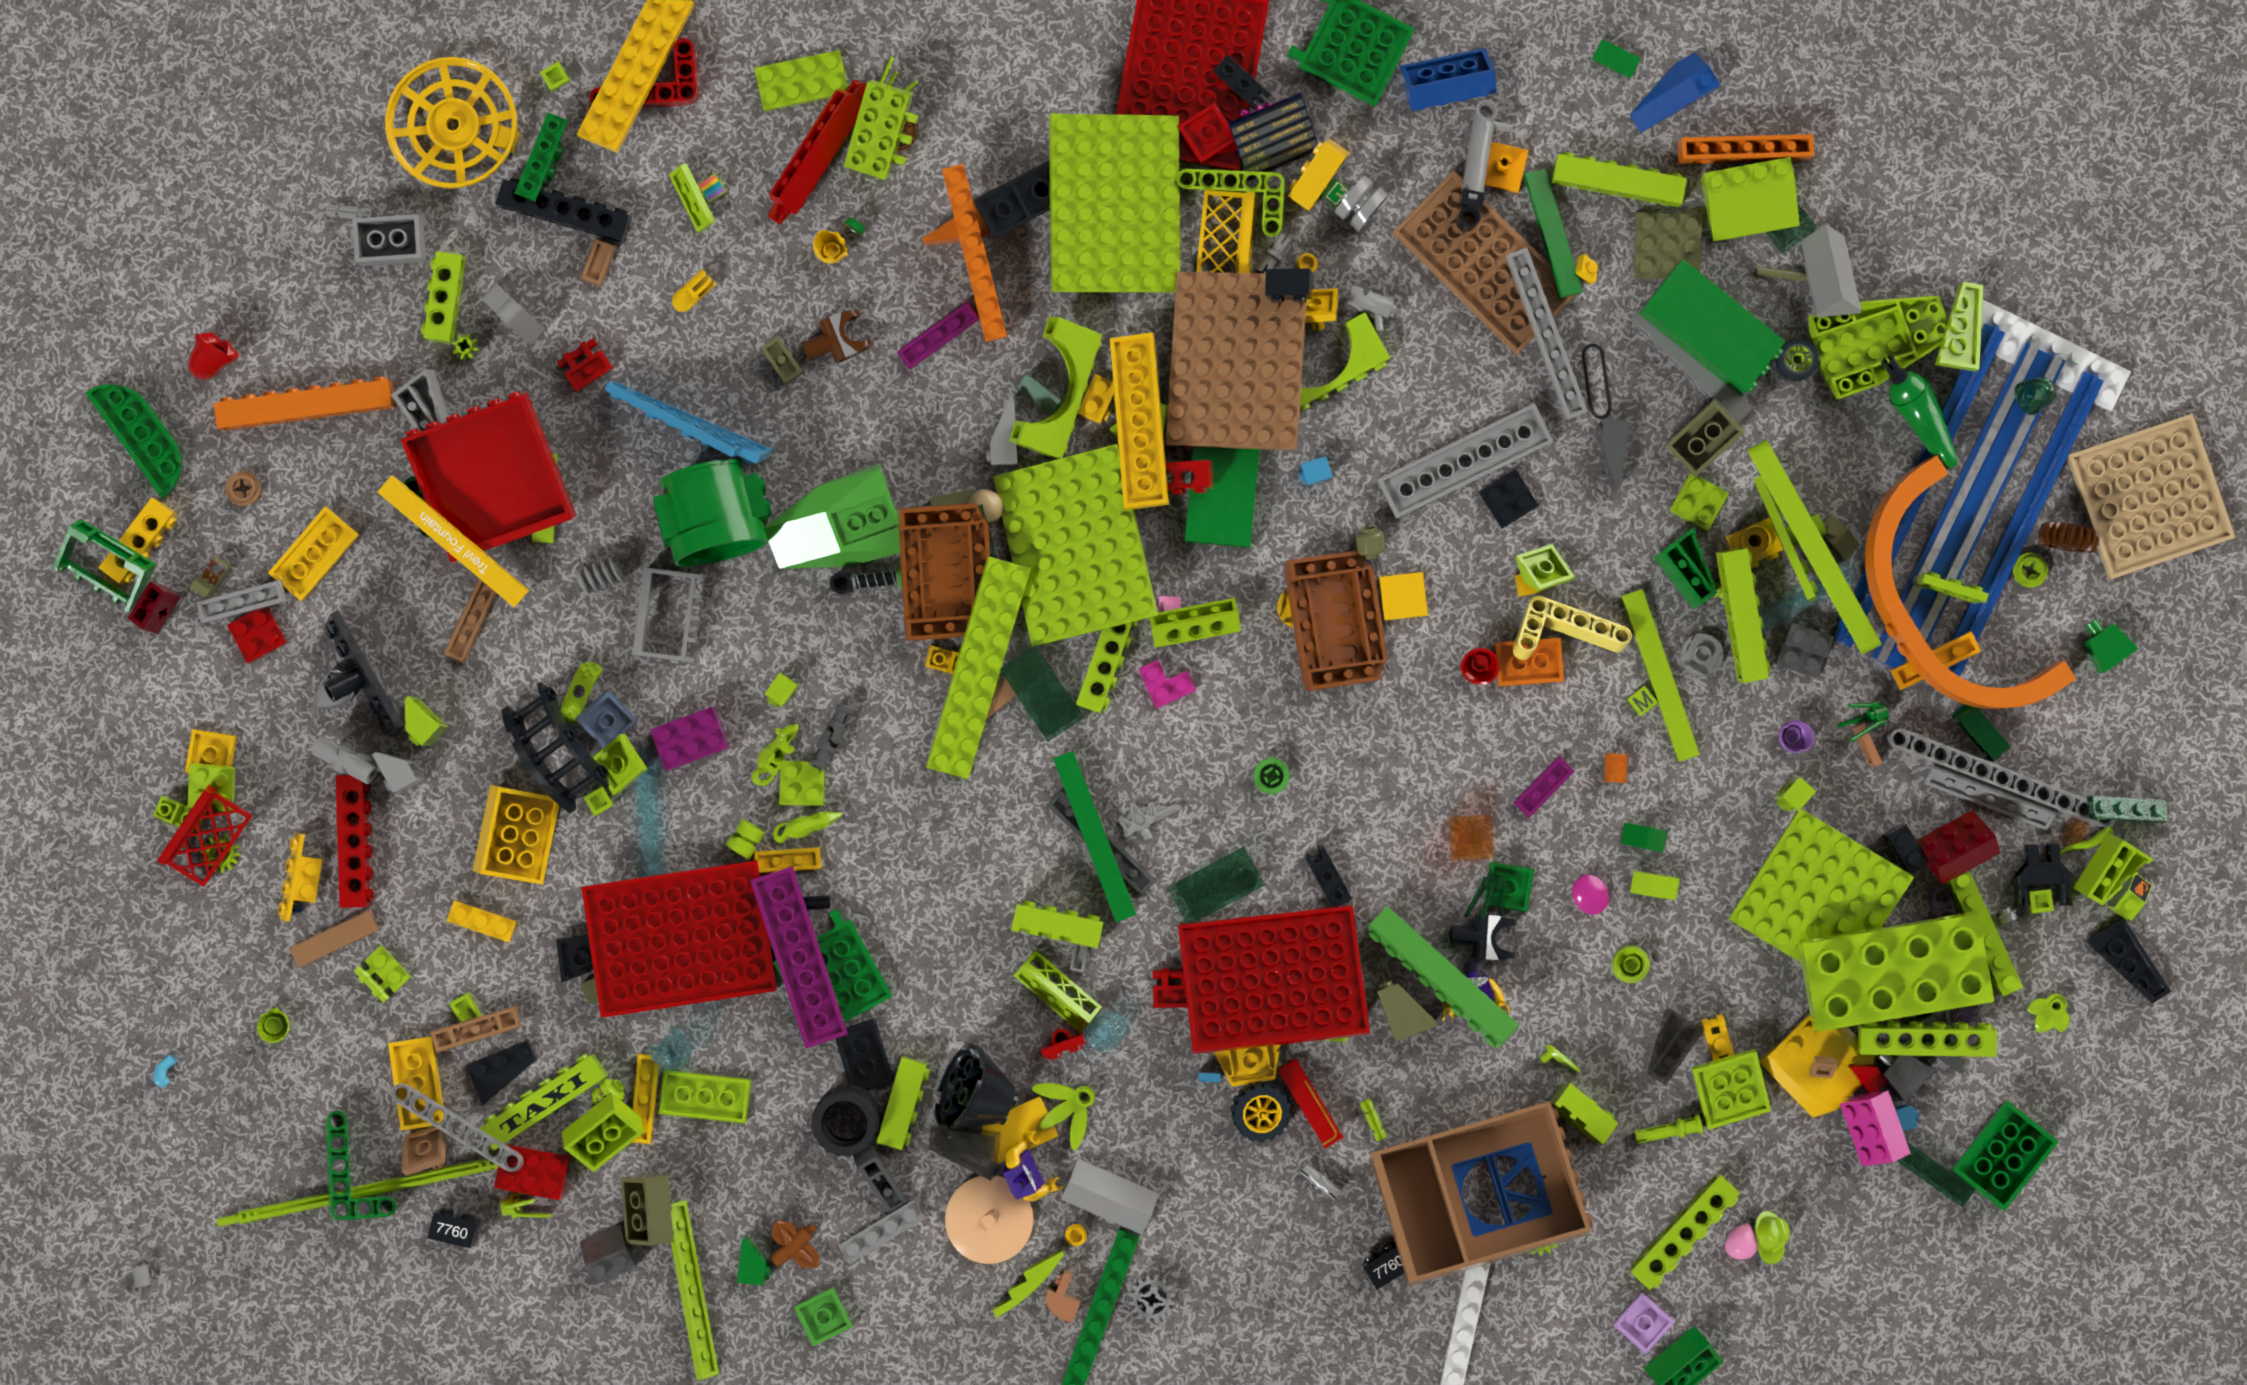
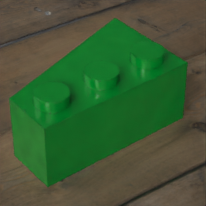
[1653,527,1718,609]

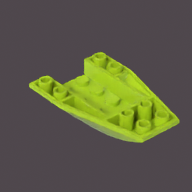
[1808,295,1948,400]

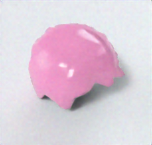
[1725,1223,1758,1260]

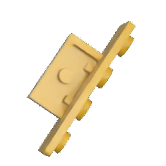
[278,832,323,922]

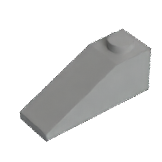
[986,398,1018,467]

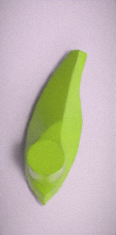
[1539,1045,1580,1073]

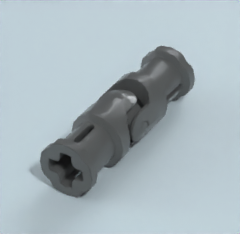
[809,704,854,772]

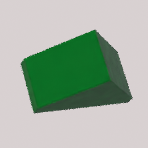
[1620,822,1668,853]

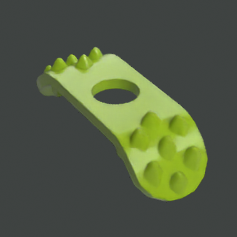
[561,662,602,724]

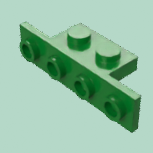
[515,112,568,202]

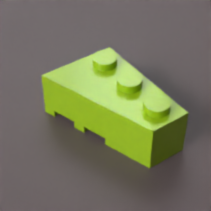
[2073,832,2154,906]
[1549,1082,1618,1145]

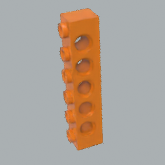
[1677,134,1814,164]

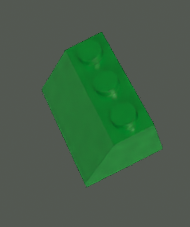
[1644,1326,1724,1385]

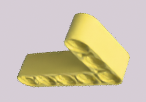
[1513,596,1632,660]

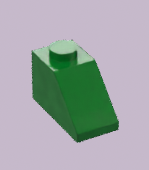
[737,1236,771,1286]

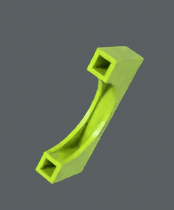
[1300,312,1390,413]
[1009,316,1102,459]

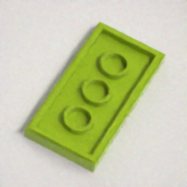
[658,1070,751,1124]

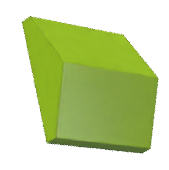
[1515,544,1575,591]

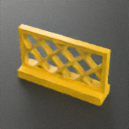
[1196,190,1258,273]

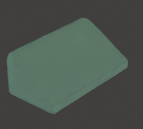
[1018,374,1061,415]

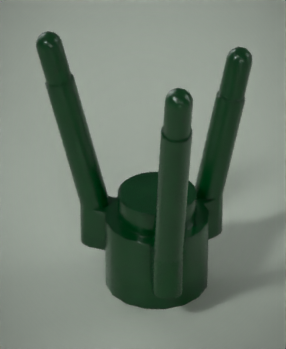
[1465,872,1507,919]

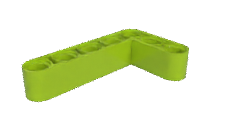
[1177,169,1285,237]

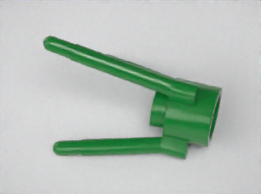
[1837,701,1889,742]

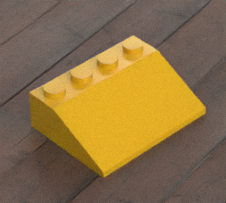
[472,784,559,885]

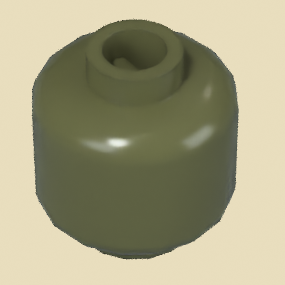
[1355,526,1385,560]

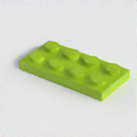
[754,50,848,112]

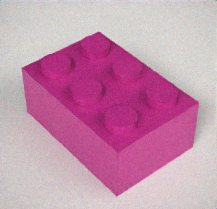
[1840,1090,1911,1166]

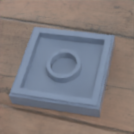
[575,689,638,748]

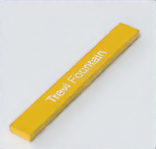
[377,475,530,608]

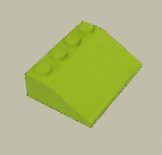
[1701,157,1800,242]

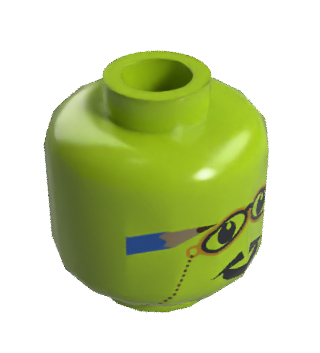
[591,1078,625,1106]

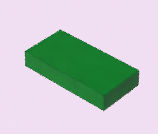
[1591,39,1641,79]

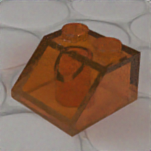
[1447,814,1494,861]

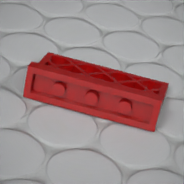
[157,784,253,887]

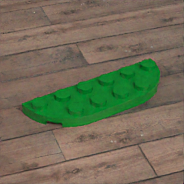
[85,384,182,499]

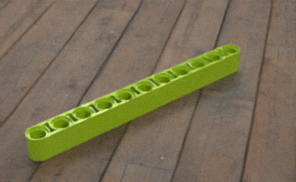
[1747,439,1882,655]

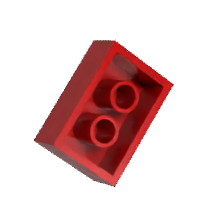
[494,1144,572,1200]

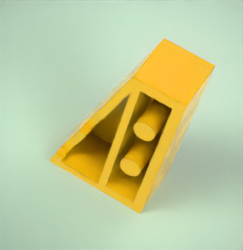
[1288,139,1351,211]

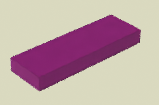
[1513,756,1575,818]

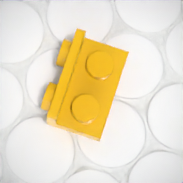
[1078,374,1115,425]

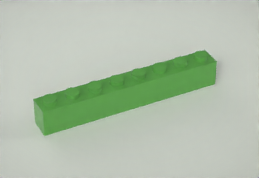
[1367,906,1519,1049]

